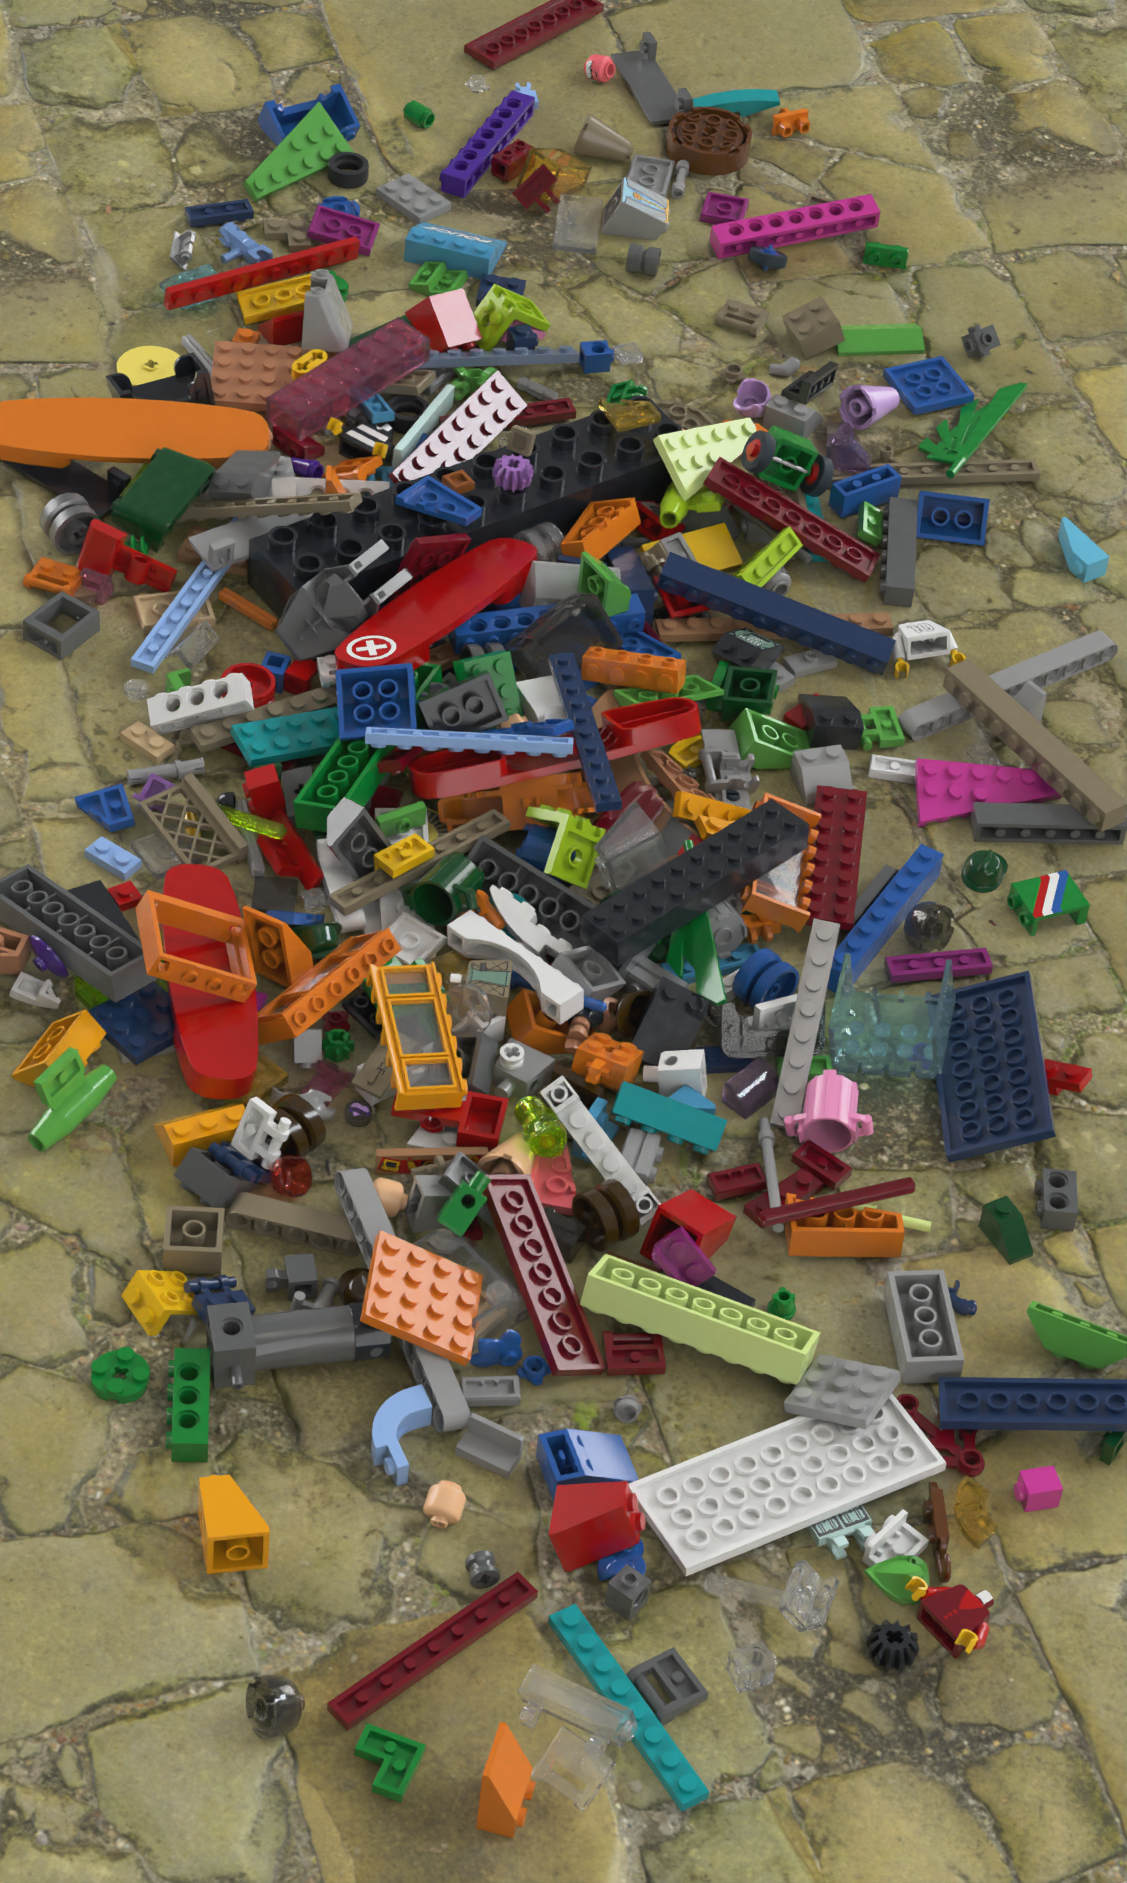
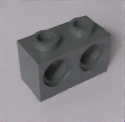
[1034,1168,1078,1231]

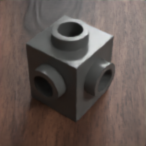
[961,324,1001,359]

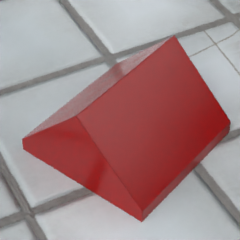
[257,310,304,346]

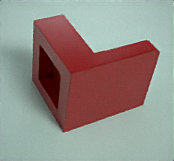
[284,659,318,695]

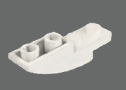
[490,885,573,959]

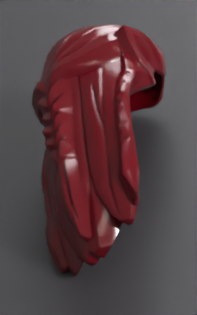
[591,781,664,859]

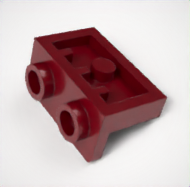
[272,425,325,460]

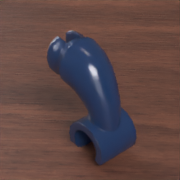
[948,1280,977,1316]

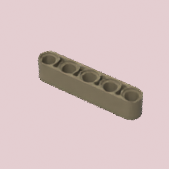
[226,1192,361,1257]

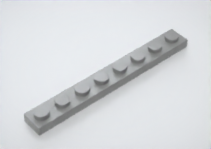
[770,919,840,1129]

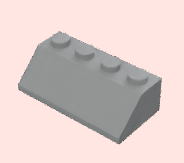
[518,561,621,608]

